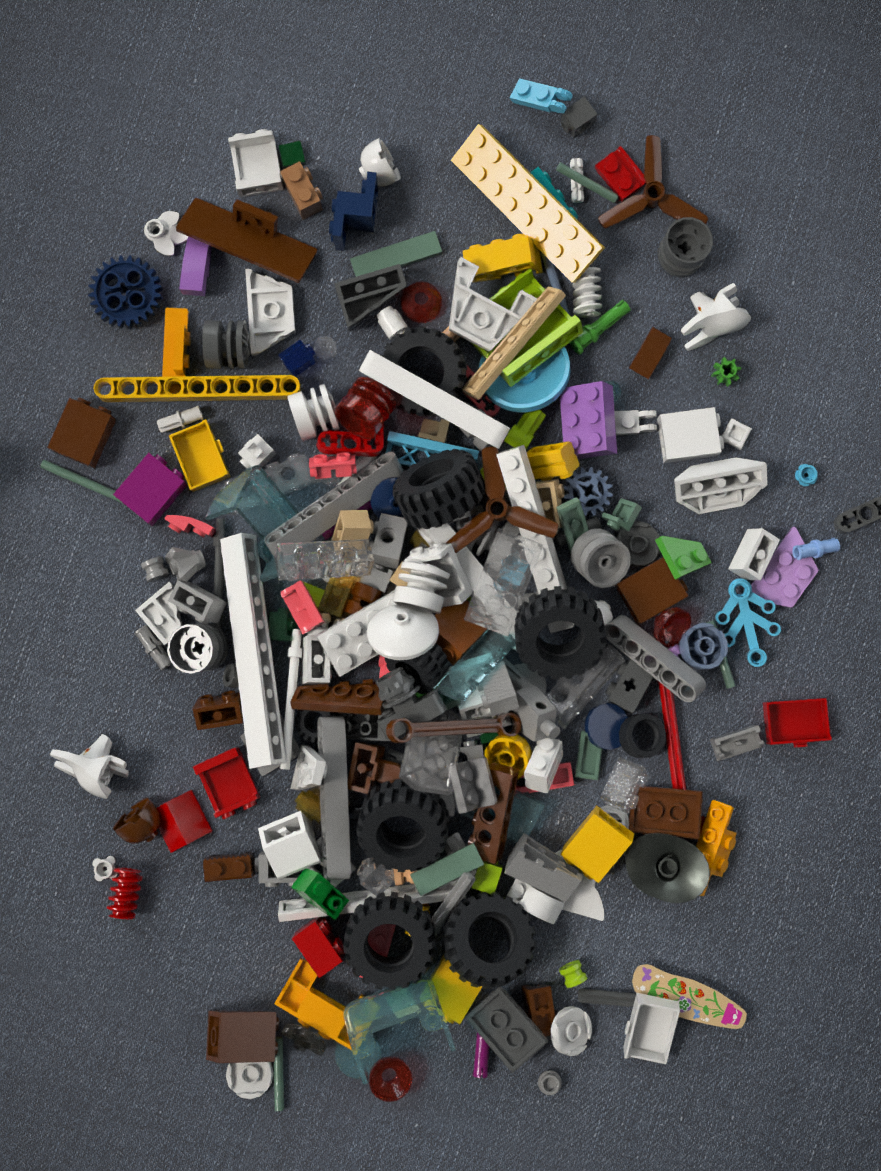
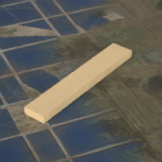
[462,286,566,400]

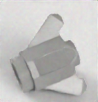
[164,547,206,582]

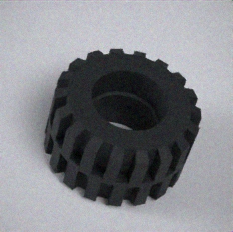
[385,643,450,694]

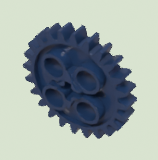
[88,255,163,329]

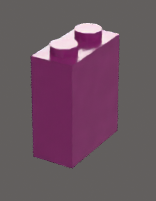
[113,453,187,527]

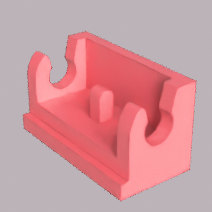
[281,580,326,635]

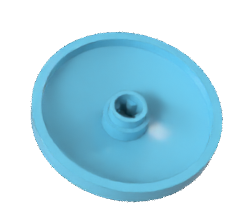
[479,347,571,412]

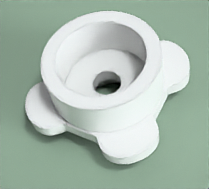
[93,856,118,881]

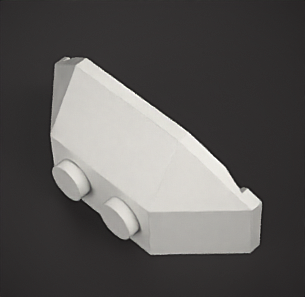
[674,457,768,514]

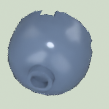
[679,623,728,670]

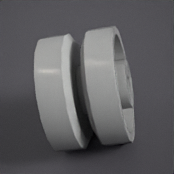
[571,528,631,588]

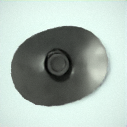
[626,833,710,903]

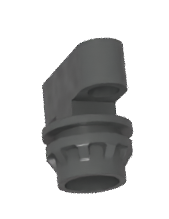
[376,667,447,740]

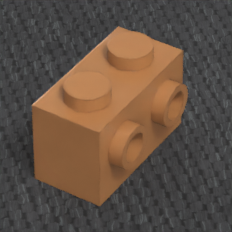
[280,162,323,220]

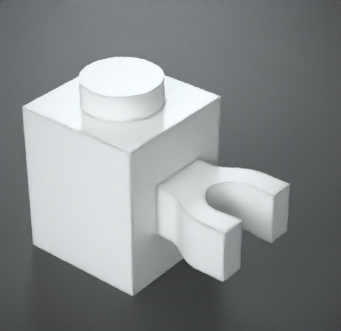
[238,434,276,472]

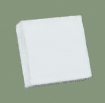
[722,418,752,450]

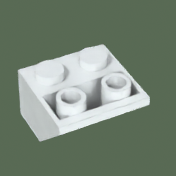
[258,811,321,880]

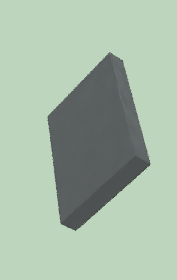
[465,986,548,1073]

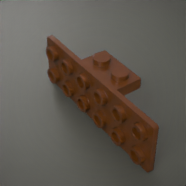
[176,198,317,283]

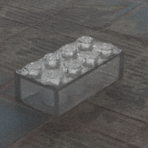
[464,528,543,636]

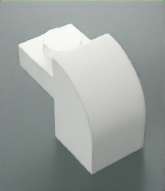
[507,879,565,924]

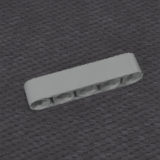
[605,615,706,702]

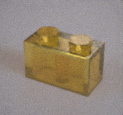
[318,566,358,619]

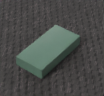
[574,731,602,780]

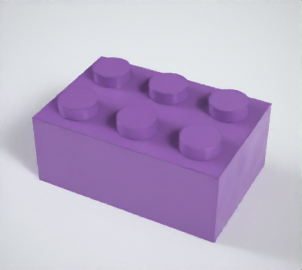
[560,381,617,459]

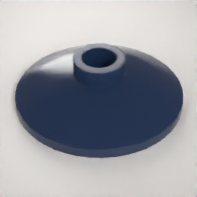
[371,477,404,519]

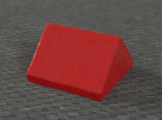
[157,790,213,853]

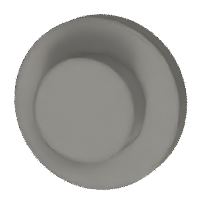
[538,1070,562,1095]

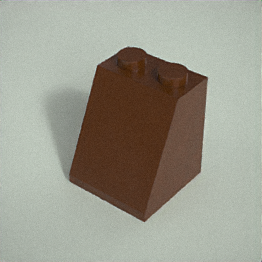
[206,1010,279,1063]

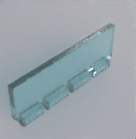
[434,627,516,701]

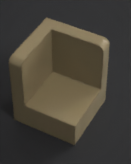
[418,419,450,443]

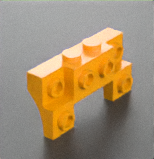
[274,958,381,1053]

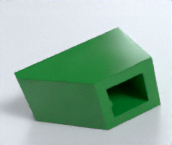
[291,868,349,920]

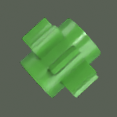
[711,357,741,387]

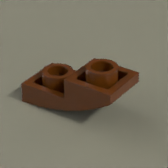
[629,326,672,379]

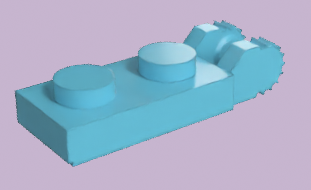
[510,78,573,114]

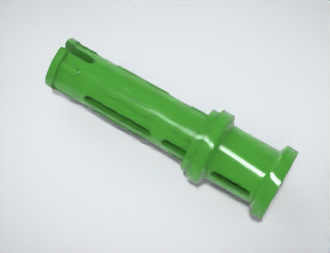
[569,300,631,355]

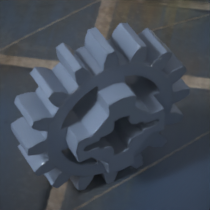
[563,467,613,517]

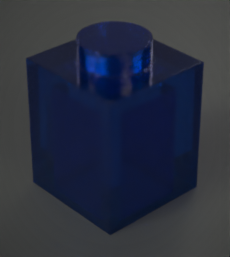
[278,339,316,377]

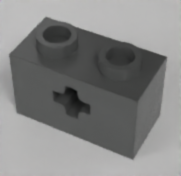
[605,659,653,713]

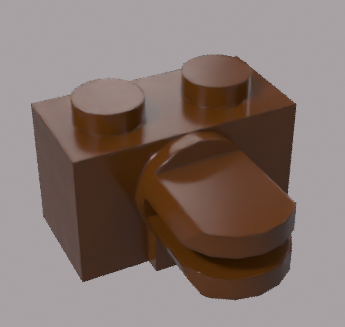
[347,742,405,794]

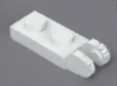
[614,410,657,435]

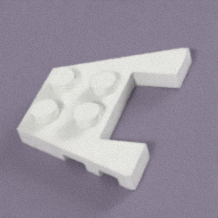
[449,257,537,352]

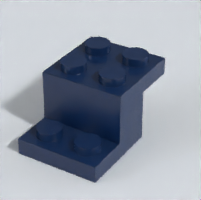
[329,171,379,251]

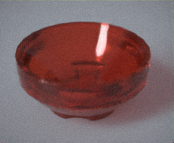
[401,282,442,323]
[654,607,691,647]
[369,1056,412,1102]

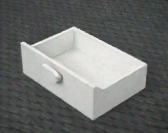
[623,993,680,1064]

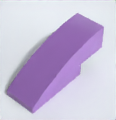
[179,237,212,296]

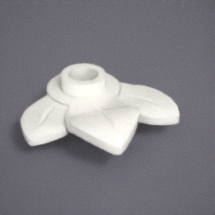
[144,211,188,256]

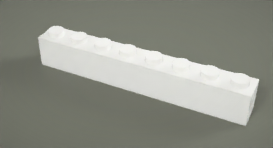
[496,445,575,633]

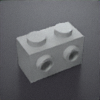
[168,580,227,624]

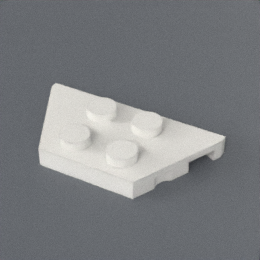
[245,269,296,356]

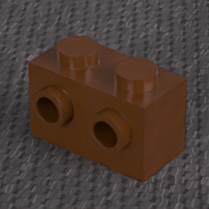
[192,690,243,730]

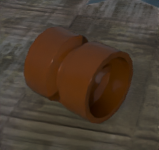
[344,581,383,615]

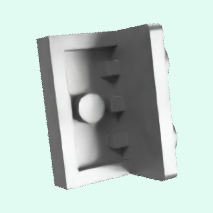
[446,757,498,814]

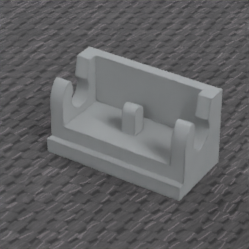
[710,725,764,761]

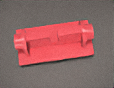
[309,452,357,479]

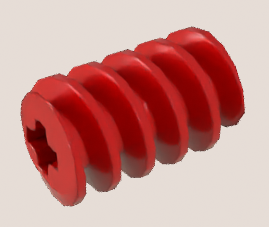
[106,868,143,920]

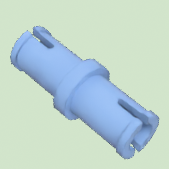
[792,538,840,560]

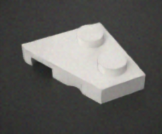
[135,582,183,646]

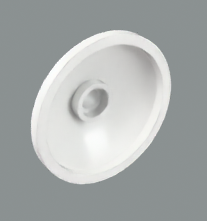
[367,603,439,660]

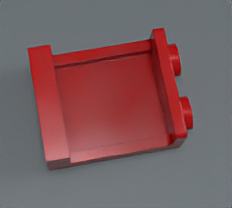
[193,747,261,820]

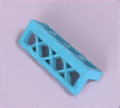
[386,431,479,467]

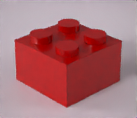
[292,917,345,978]

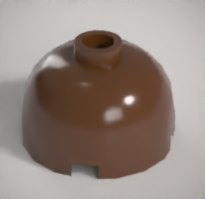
[113,798,161,844]

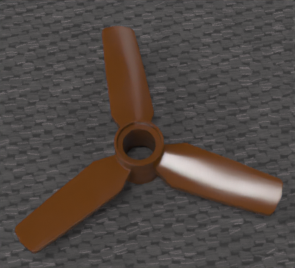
[598,135,708,229]
[446,447,559,553]

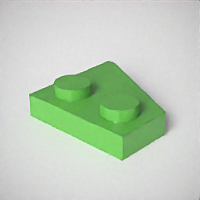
[655,536,712,580]

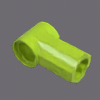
[504,409,546,449]

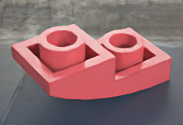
[165,515,216,538]

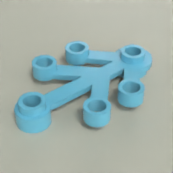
[715,578,781,667]

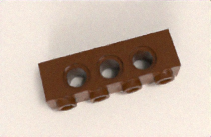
[468,762,520,864]

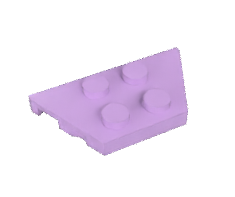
[751,527,819,608]

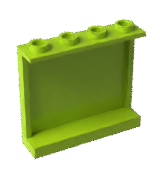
[469,268,583,387]

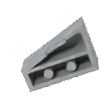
[504,833,582,902]

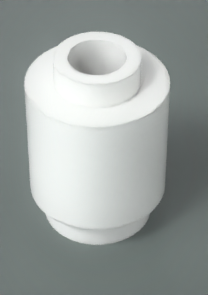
[377,306,408,340]

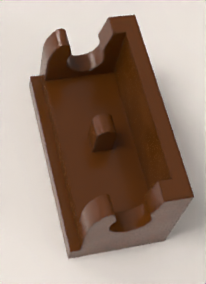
[521,983,555,1036]

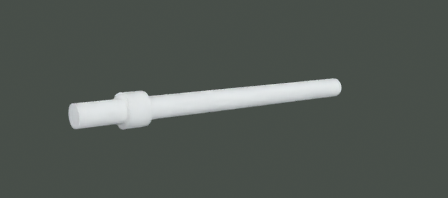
[280,629,302,770]

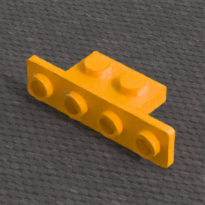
[162,308,191,394]
[696,800,737,896]

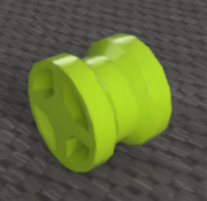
[559,960,587,988]

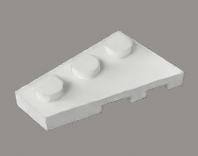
[290,744,327,790]

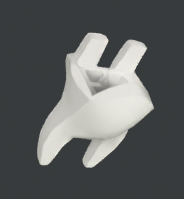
[681,283,751,351]
[50,734,129,799]

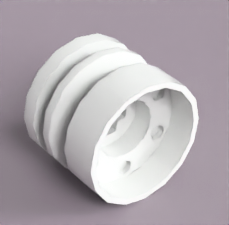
[287,384,340,442]
[392,562,449,613]

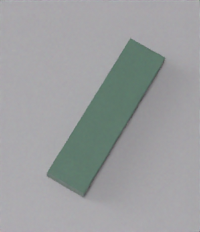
[350,231,442,277]

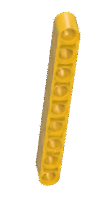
[94,375,301,402]

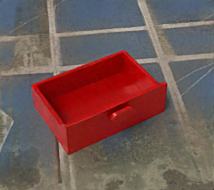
[763,698,832,747]

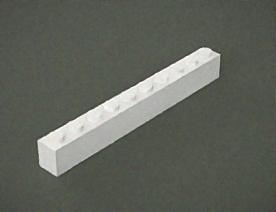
[220,533,286,769]

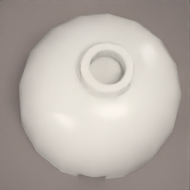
[359,138,401,186]

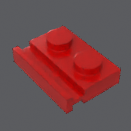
[594,146,646,202]

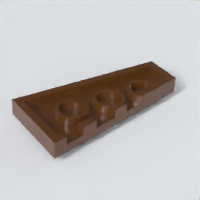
[290,679,385,715]

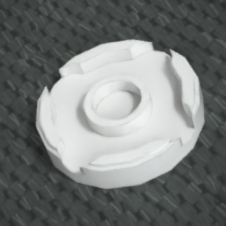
[551,1006,592,1056]
[226,1062,274,1099]

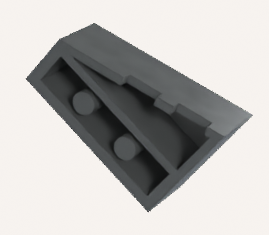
[334,264,407,331]

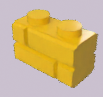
[527,441,579,481]

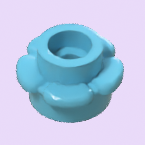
[795,464,817,486]

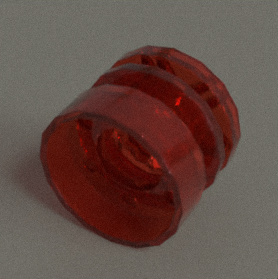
[335,377,397,439]

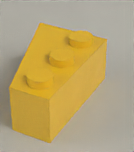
[463,234,543,283]

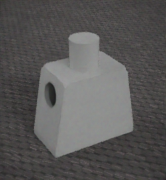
[512,684,560,742]

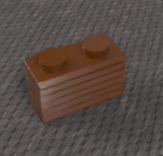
[203,852,255,882]

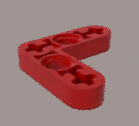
[316,392,384,457]

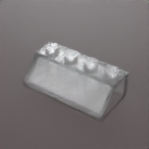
[399,709,462,796]

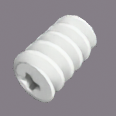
[572,267,602,318]

